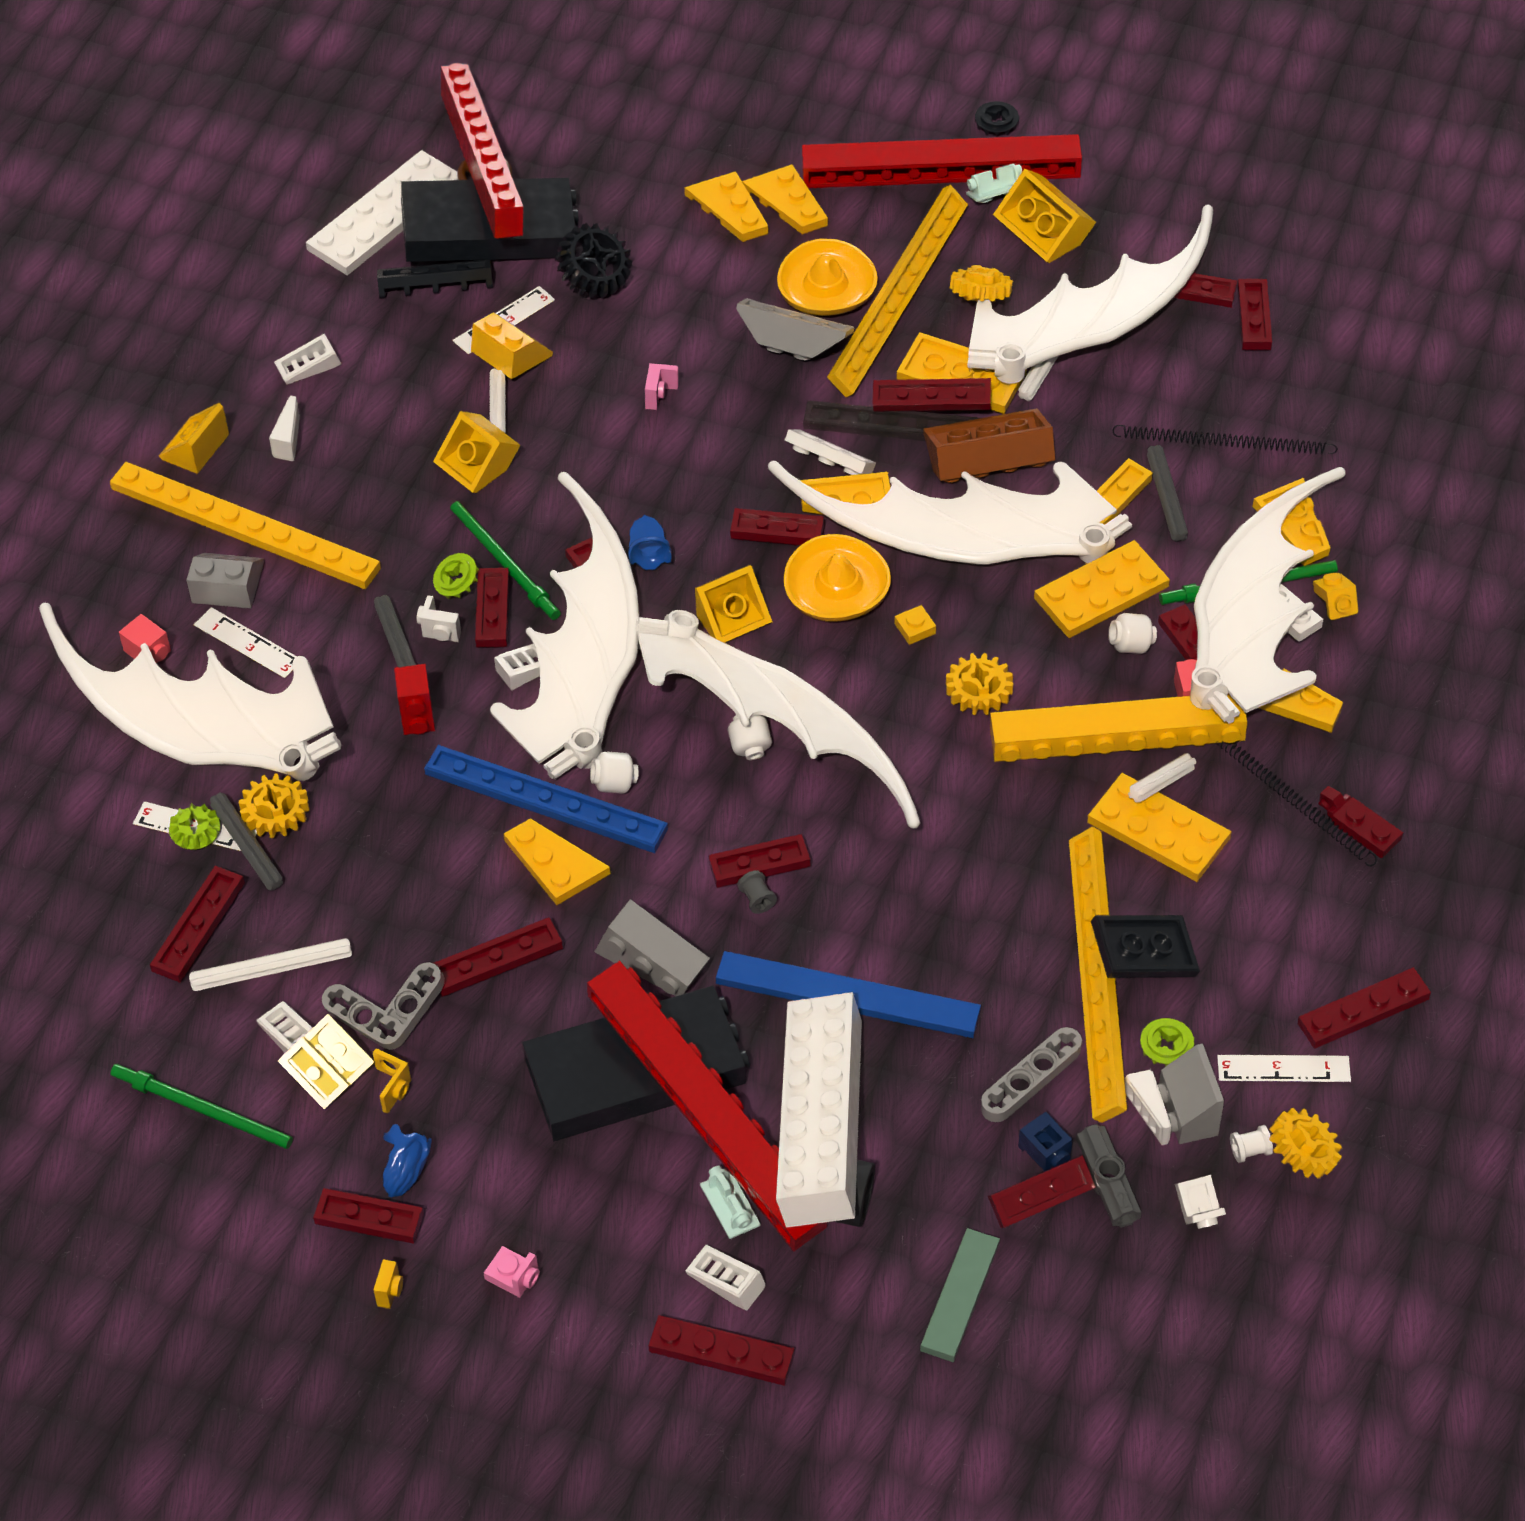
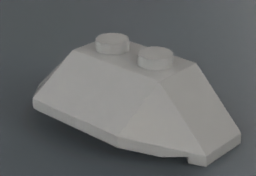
[736,298,854,360]

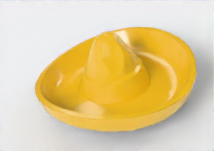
[777,239,878,316]
[784,534,891,622]

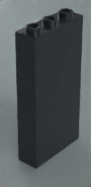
[401,178,581,262]
[522,985,750,1142]

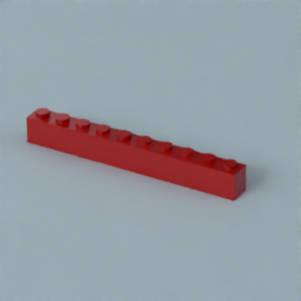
[441,63,523,238]
[802,134,1082,188]
[587,960,827,1252]

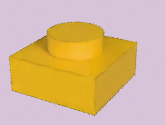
[894,605,936,645]
[373,1259,403,1309]

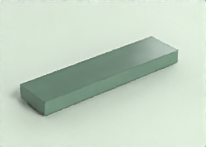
[920,1228,1000,1362]

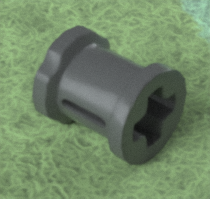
[737,870,777,914]

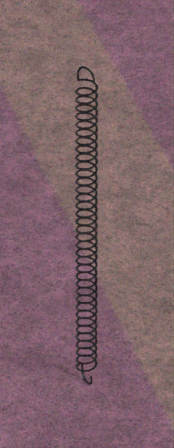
[1112,425,1338,455]
[1216,741,1377,866]

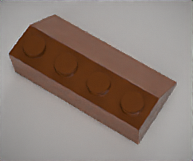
[923,408,1055,482]

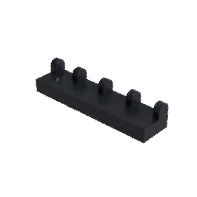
[377,259,493,298]

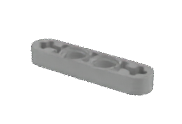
[981,1027,1082,1122]

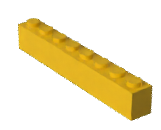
[990,693,1247,762]

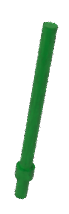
[450,501,561,620]
[1159,560,1338,605]
[110,1063,293,1149]

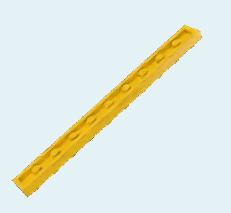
[827,184,968,397]
[110,462,381,590]
[1069,826,1127,1123]

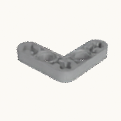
[322,962,445,1050]

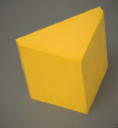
[159,403,229,474]
[695,565,772,643]

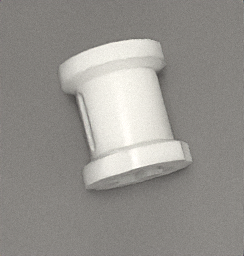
[1230,1125,1273,1163]

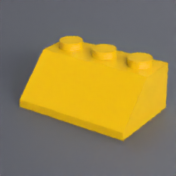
[993,169,1096,263]

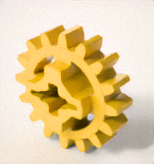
[950,265,1013,302]
[946,653,1013,715]
[239,773,310,838]
[1269,1108,1342,1179]

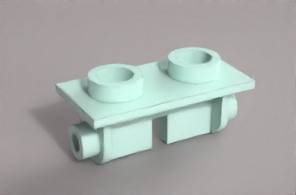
[966,163,1023,203]
[700,1166,761,1239]

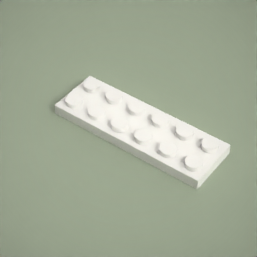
[306,150,458,276]

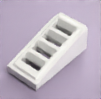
[274,334,342,385]
[269,395,300,461]
[494,644,540,691]
[257,1001,312,1053]
[1125,1069,1171,1145]
[685,1245,765,1311]

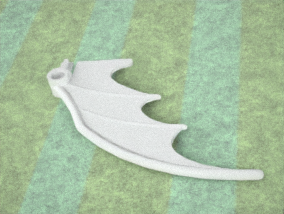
[967,205,1213,384]
[768,461,1132,565]
[1190,467,1346,724]
[490,472,639,779]
[39,603,342,781]
[635,610,920,829]

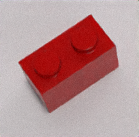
[394,664,435,735]

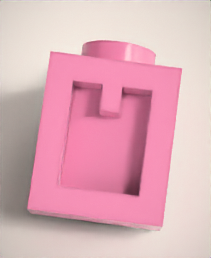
[645,363,679,410]
[484,1246,540,1298]

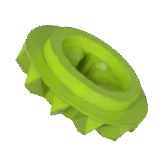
[433,553,480,599]
[168,803,220,850]
[1140,1018,1194,1066]

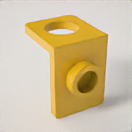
[373,1048,411,1114]

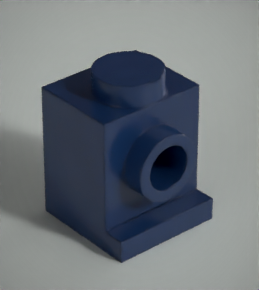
[1018,1112,1072,1171]

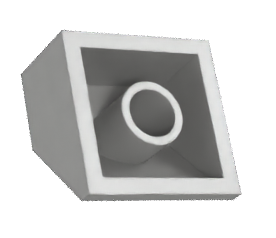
[186,553,264,609]
[1157,1044,1224,1144]

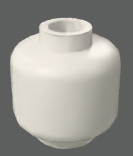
[1109,613,1157,654]
[728,715,772,760]
[590,752,638,794]

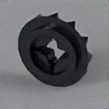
[975,101,1019,137]

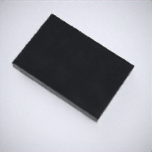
[1091,915,1200,978]

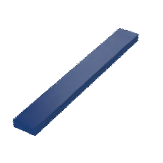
[424,745,668,853]
[716,951,981,1038]

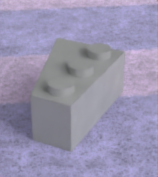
[595,899,710,996]

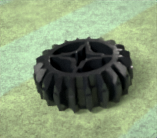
[555,223,632,299]

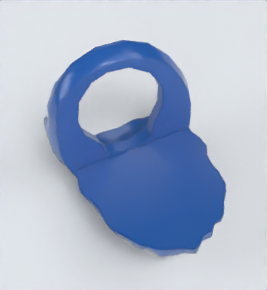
[628,515,672,570]
[383,1124,432,1197]

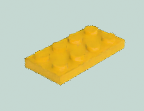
[897,332,1027,414]
[1034,540,1170,638]
[1087,773,1232,882]

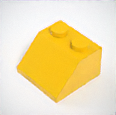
[471,312,553,379]
[433,411,520,493]

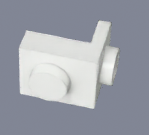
[417,595,461,642]
[1175,1175,1226,1229]

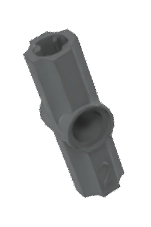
[1076,1124,1141,1228]

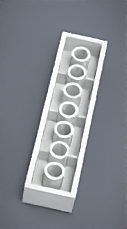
[776,992,862,1228]

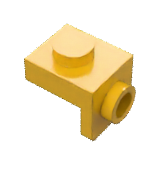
[1313,573,1358,620]

